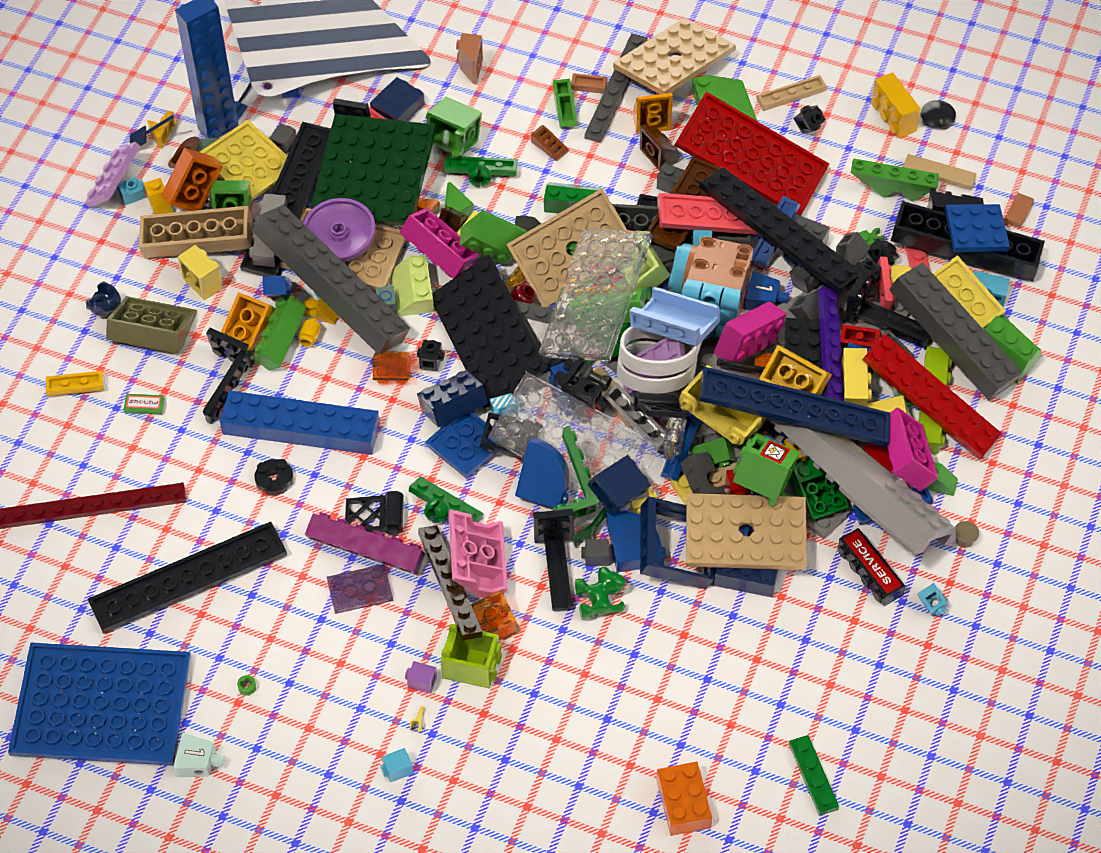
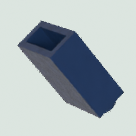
[370,77,425,121]
[587,454,651,515]

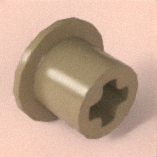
[955,521,979,548]

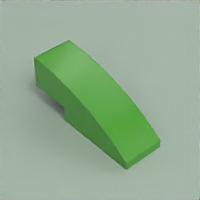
[552,78,577,128]

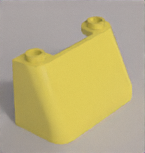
[679,365,766,445]

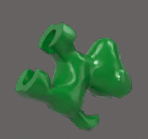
[574,567,625,620]

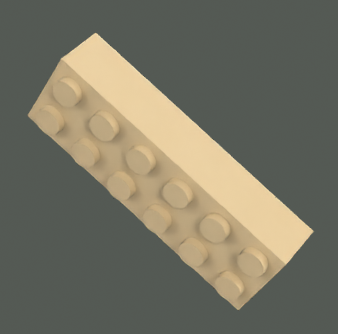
[139,206,253,258]

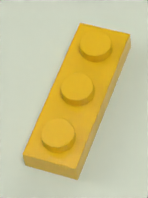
[46,371,104,396]

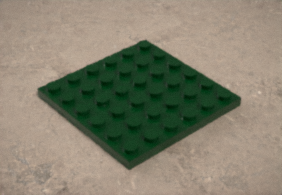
[310,114,437,226]

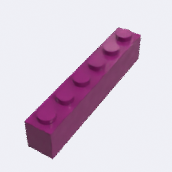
[304,512,425,576]

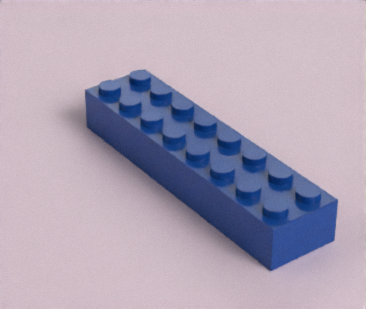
[220,390,380,455]

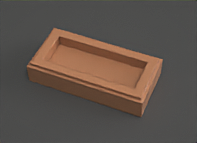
[571,73,607,94]
[1004,193,1034,228]

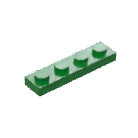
[789,735,839,816]

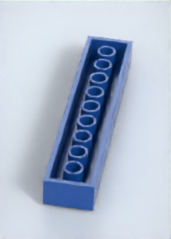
[175,0,239,138]

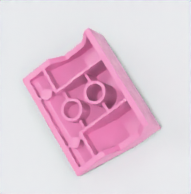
[448,509,508,601]

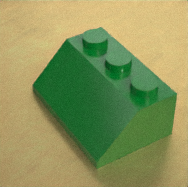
[544,182,601,214]

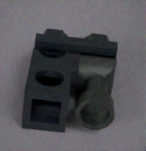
[554,357,612,410]

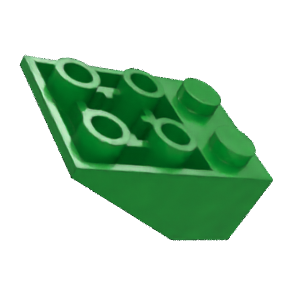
[790,459,849,520]

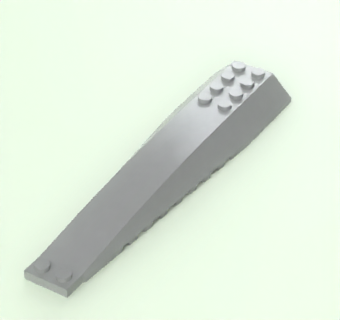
[701,353,956,555]

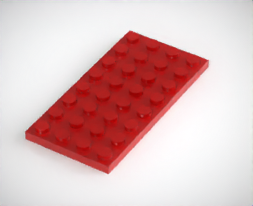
[674,91,830,215]

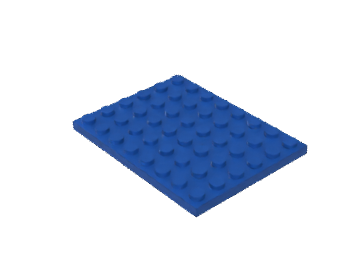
[8,642,191,766]

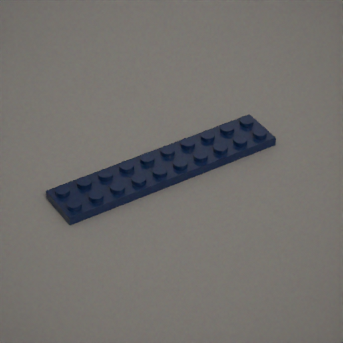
[699,366,890,447]

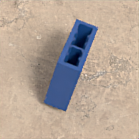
[515,437,569,508]
[606,511,667,573]

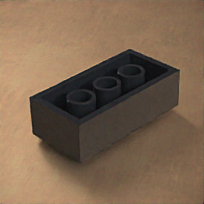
[784,318,822,369]

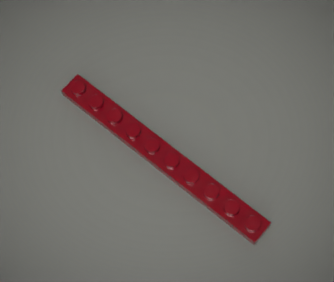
[0,482,186,529]

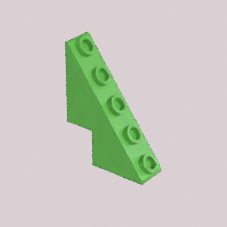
[850,158,939,202]

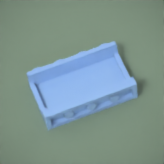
[629,287,720,347]

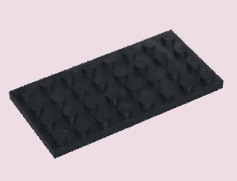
[432,254,550,411]

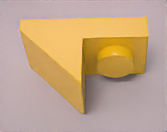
[147,110,176,149]
[303,297,338,325]

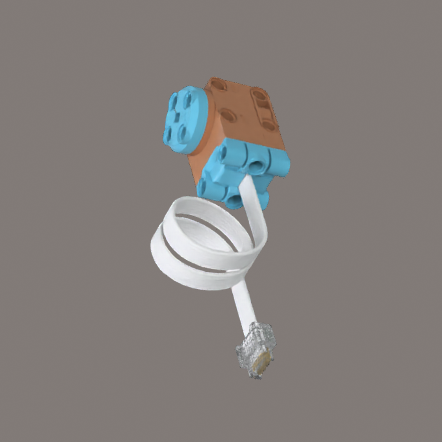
[617,236,753,460]

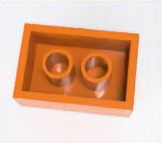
[161,147,223,211]
[656,761,712,836]

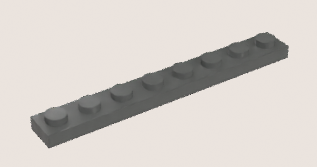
[584,33,648,143]

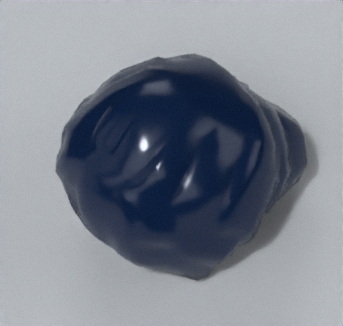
[86,281,121,317]

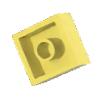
[178,245,222,301]

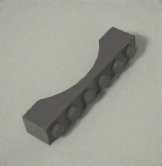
[789,231,870,320]

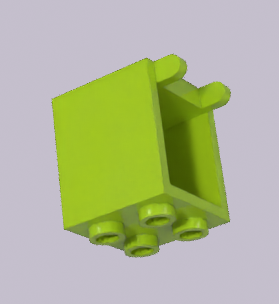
[441,624,502,689]

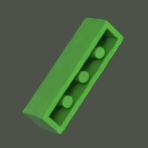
[253,294,307,371]

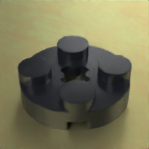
[254,459,294,496]

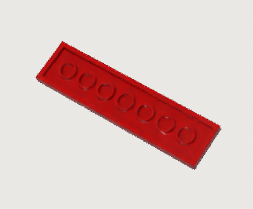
[862,333,1002,460]

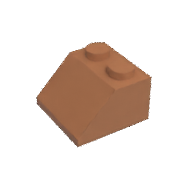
[456,33,483,85]

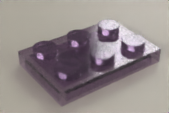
[326,564,393,614]

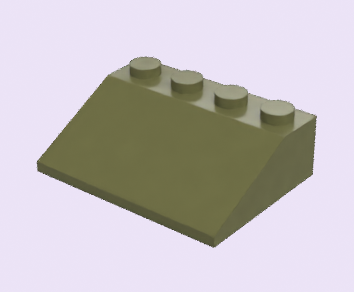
[106,296,197,354]

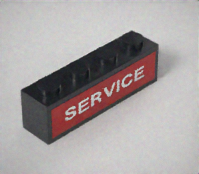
[837,528,905,607]

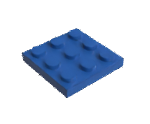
[945,204,1010,252]
[425,411,507,479]

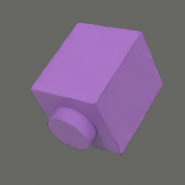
[405,661,437,694]

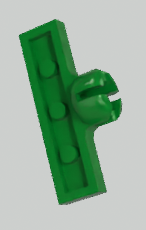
[445,156,518,187]
[408,476,484,523]

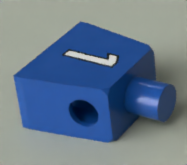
[744,271,789,310]

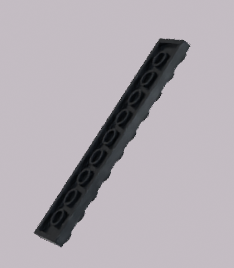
[240,121,331,276]
[699,167,861,294]
[87,521,287,634]

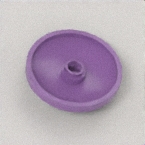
[303,198,376,262]

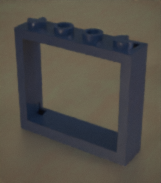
[640,496,715,589]

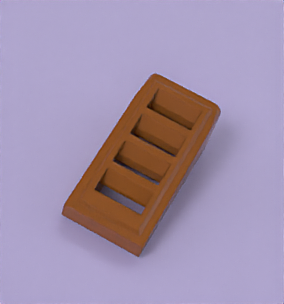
[531,124,569,161]

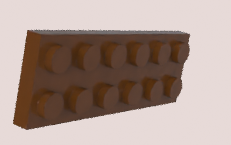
[645,157,721,251]

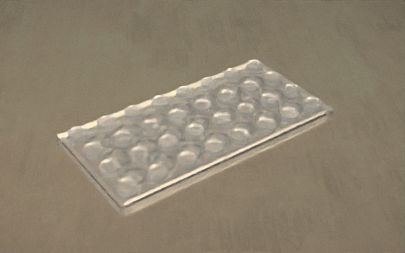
[538,229,653,362]
[488,372,661,511]

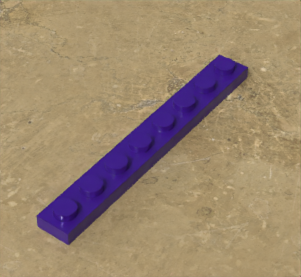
[818,286,844,401]

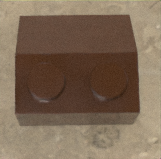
[639,125,679,171]

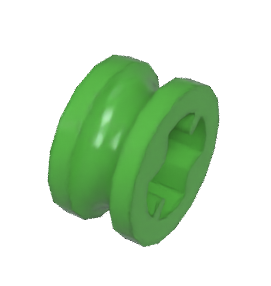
[237,675,256,696]

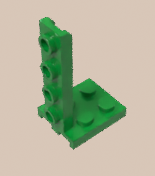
[554,426,599,519]

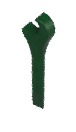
[573,507,608,548]

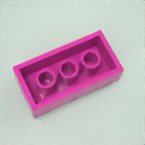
[399,208,481,279]
[714,301,787,362]
[887,407,938,491]

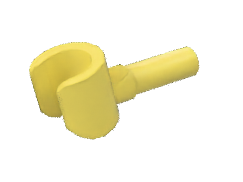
[409,706,425,732]

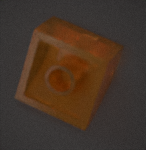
[372,351,413,384]
[471,589,522,640]

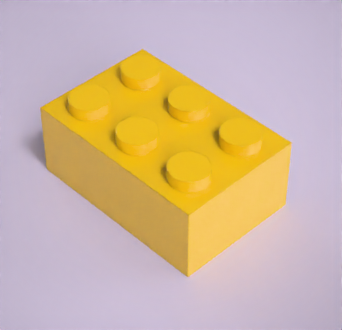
[871,72,921,139]
[759,345,832,395]

